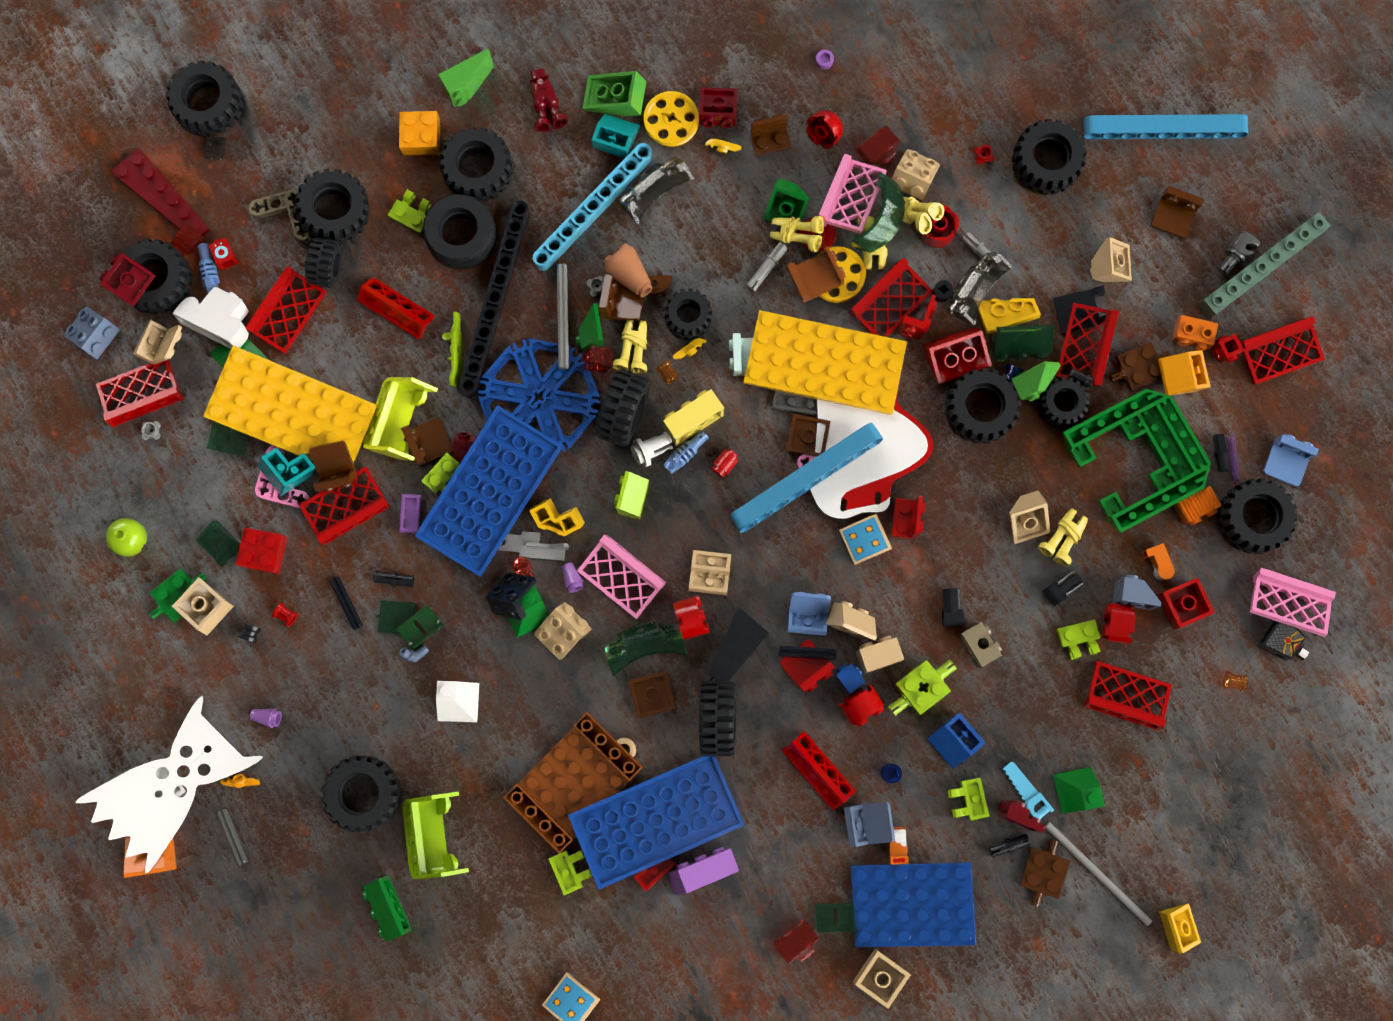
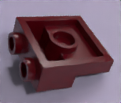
[699,87,737,129]
[99,253,156,307]
[997,799,1046,833]

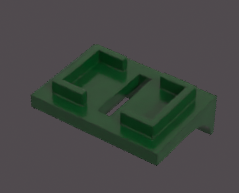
[396,605,444,650]

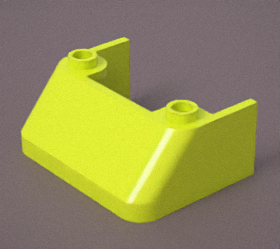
[363,377,438,461]

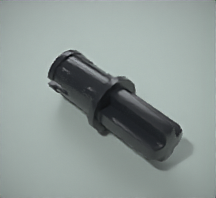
[1213,434,1230,472]

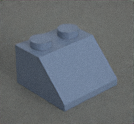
[1112,575,1161,610]

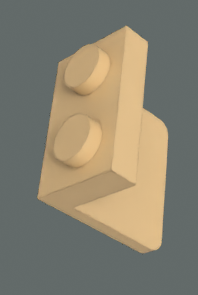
[889,149,940,201]
[133,320,182,365]
[535,602,592,660]

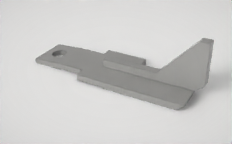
[498,531,569,561]

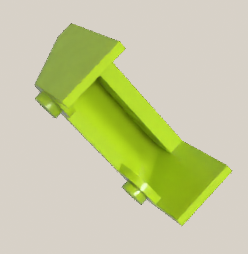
[402,791,469,879]

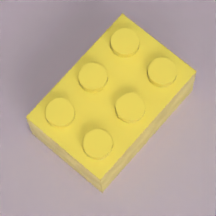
[663,389,724,447]

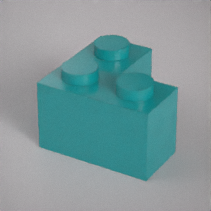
[257,448,316,496]

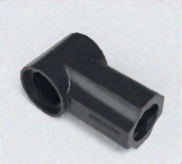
[1042,571,1083,607]
[942,588,964,627]

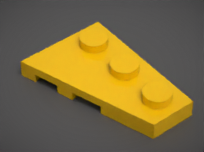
[974,298,1041,334]

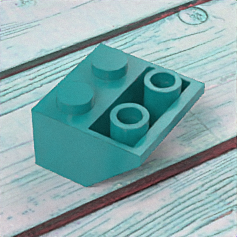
[592,114,640,159]

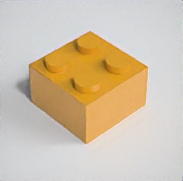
[399,111,440,156]

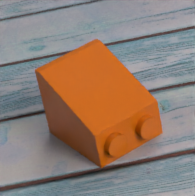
[124,836,177,878]

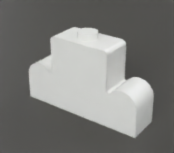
[173,287,249,349]

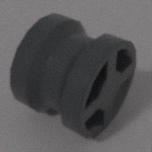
[932,280,953,302]
[237,623,261,643]

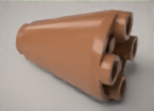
[604,243,653,297]

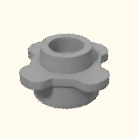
[587,276,604,297]
[141,421,161,440]

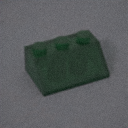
[990,325,1054,361]

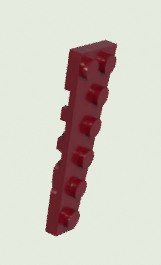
[110,148,211,242]

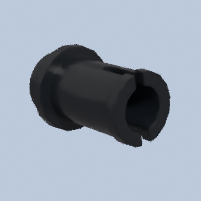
[1068,368,1094,388]

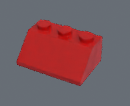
[923,327,992,384]

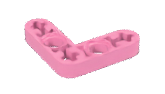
[255,445,310,509]

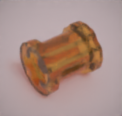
[656,360,680,385]
[1223,671,1248,692]

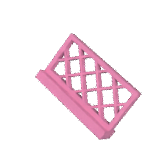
[819,154,887,234]
[577,535,666,619]
[1250,567,1336,637]

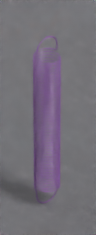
[1227,431,1241,486]

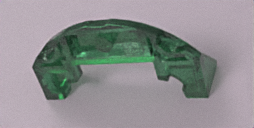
[851,172,904,253]
[604,621,687,676]

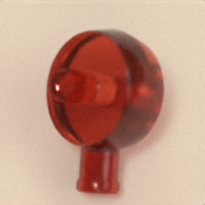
[513,557,534,577]

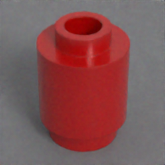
[711,449,739,478]

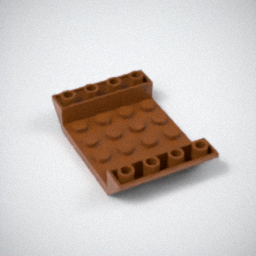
[503,712,643,854]

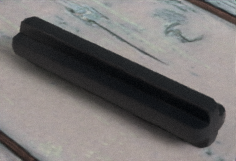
[330,576,363,630]
[779,646,837,660]

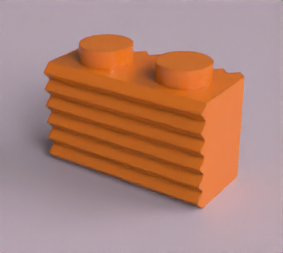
[1173,486,1222,526]

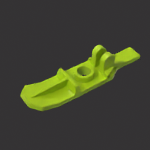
[442,312,463,388]

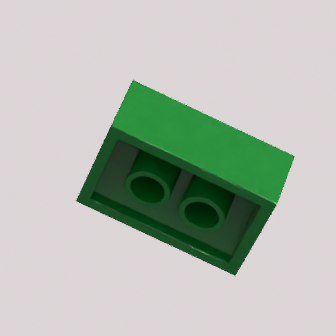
[362,875,412,942]

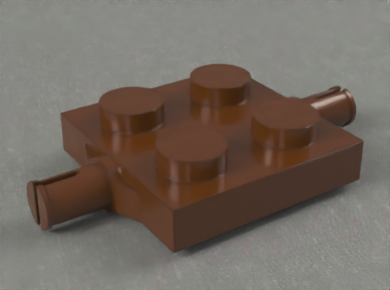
[1109,342,1171,391]
[1020,839,1070,907]

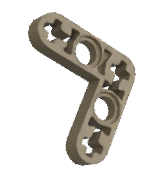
[249,190,312,243]

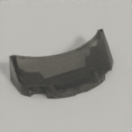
[619,157,694,224]
[948,252,1012,326]

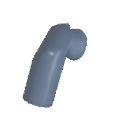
[399,644,429,662]

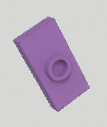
[399,494,422,533]

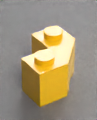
[529,498,585,536]

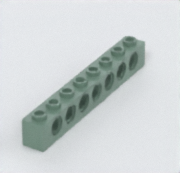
[1197,212,1331,320]

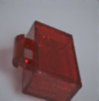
[857,125,900,166]
[773,918,819,964]

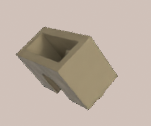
[959,622,1002,668]

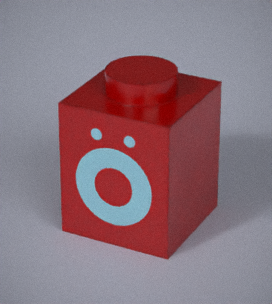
[208,238,239,270]

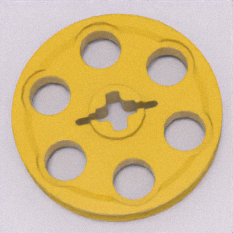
[644,91,699,147]
[817,247,866,303]

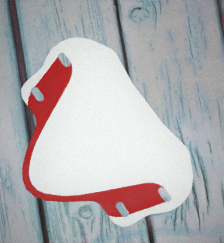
[810,390,934,519]

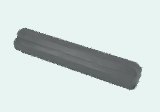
[216,809,248,866]

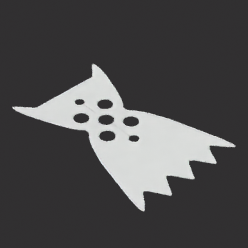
[76,696,263,873]

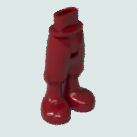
[530,68,568,132]

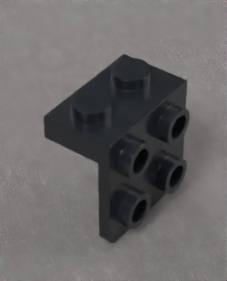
[486,572,537,620]

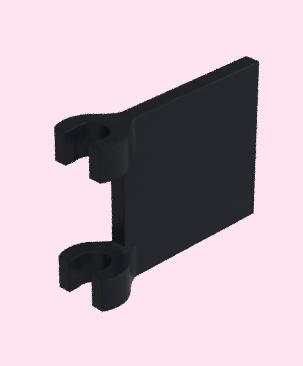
[1053,285,1106,334]

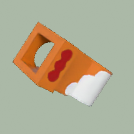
[1141,543,1175,581]
[888,826,909,865]

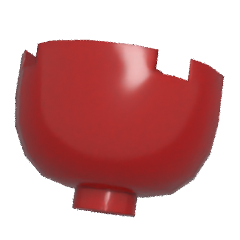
[806,110,843,149]

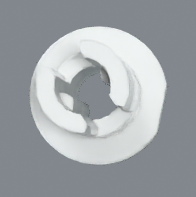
[631,431,673,467]

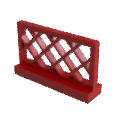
[848,257,933,337]
[246,266,327,354]
[1056,303,1119,387]
[1240,316,1325,385]
[96,359,184,427]
[299,466,390,546]
[1083,661,1172,731]

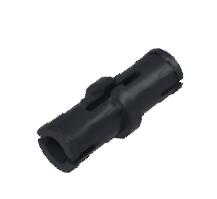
[374,570,415,587]
[989,834,1031,858]

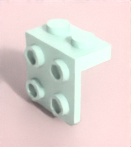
[729,333,753,376]

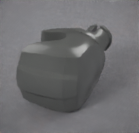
[1218,231,1261,276]

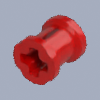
[272,602,298,627]

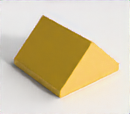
[1159,904,1201,954]

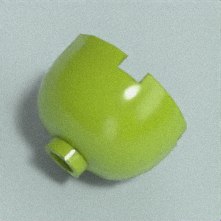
[105,518,147,557]

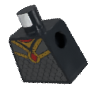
[1257,615,1309,661]

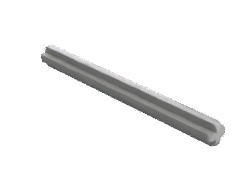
[557,263,569,370]

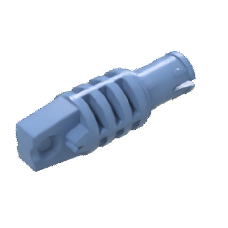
[197,243,220,293]
[664,430,709,474]

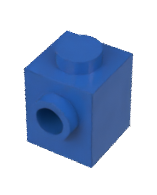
[835,663,865,695]

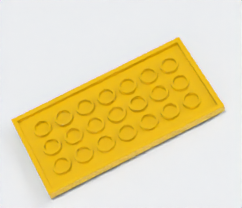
[743,310,907,415]
[203,346,378,464]

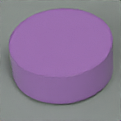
[815,49,834,69]

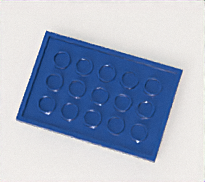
[851,862,977,947]

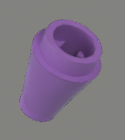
[562,563,583,593]
[250,709,282,728]

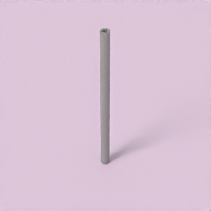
[1045,822,1152,926]

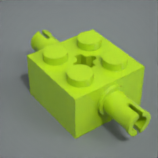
[888,659,957,717]

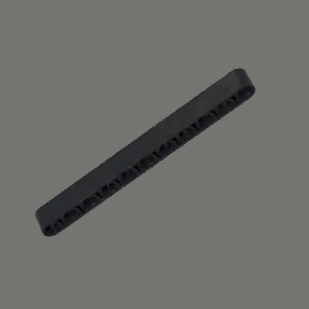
[459,200,530,398]

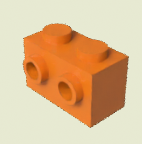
[1172,315,1218,351]

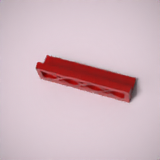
[357,277,435,339]
[782,731,856,811]

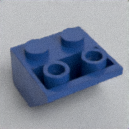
[927,713,985,769]

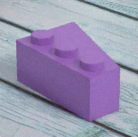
[667,847,739,895]

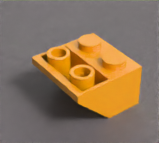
[1158,350,1210,396]

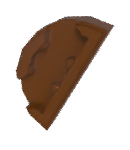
[648,275,672,296]

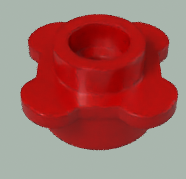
[973,145,994,165]

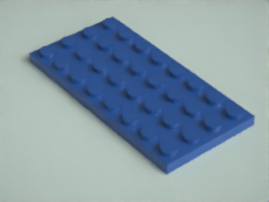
[415,405,563,577]
[568,756,744,890]

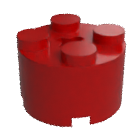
[919,205,959,248]
[673,595,710,640]
[1102,603,1135,644]
[838,684,884,727]

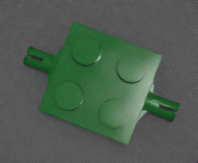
[149,569,207,623]

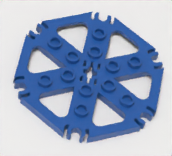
[478,338,600,453]

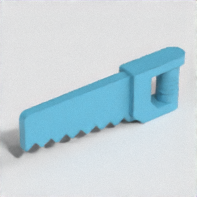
[1003,762,1054,819]

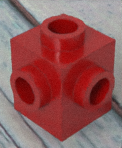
[1212,334,1244,364]

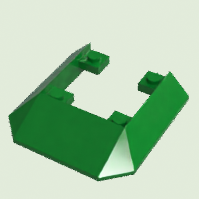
[1062,389,1211,533]

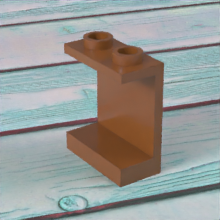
[787,246,846,303]

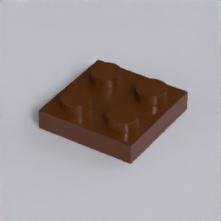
[786,414,831,456]
[628,671,676,719]

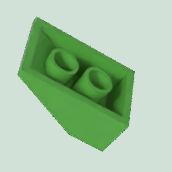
[438,49,494,108]
[582,71,646,117]

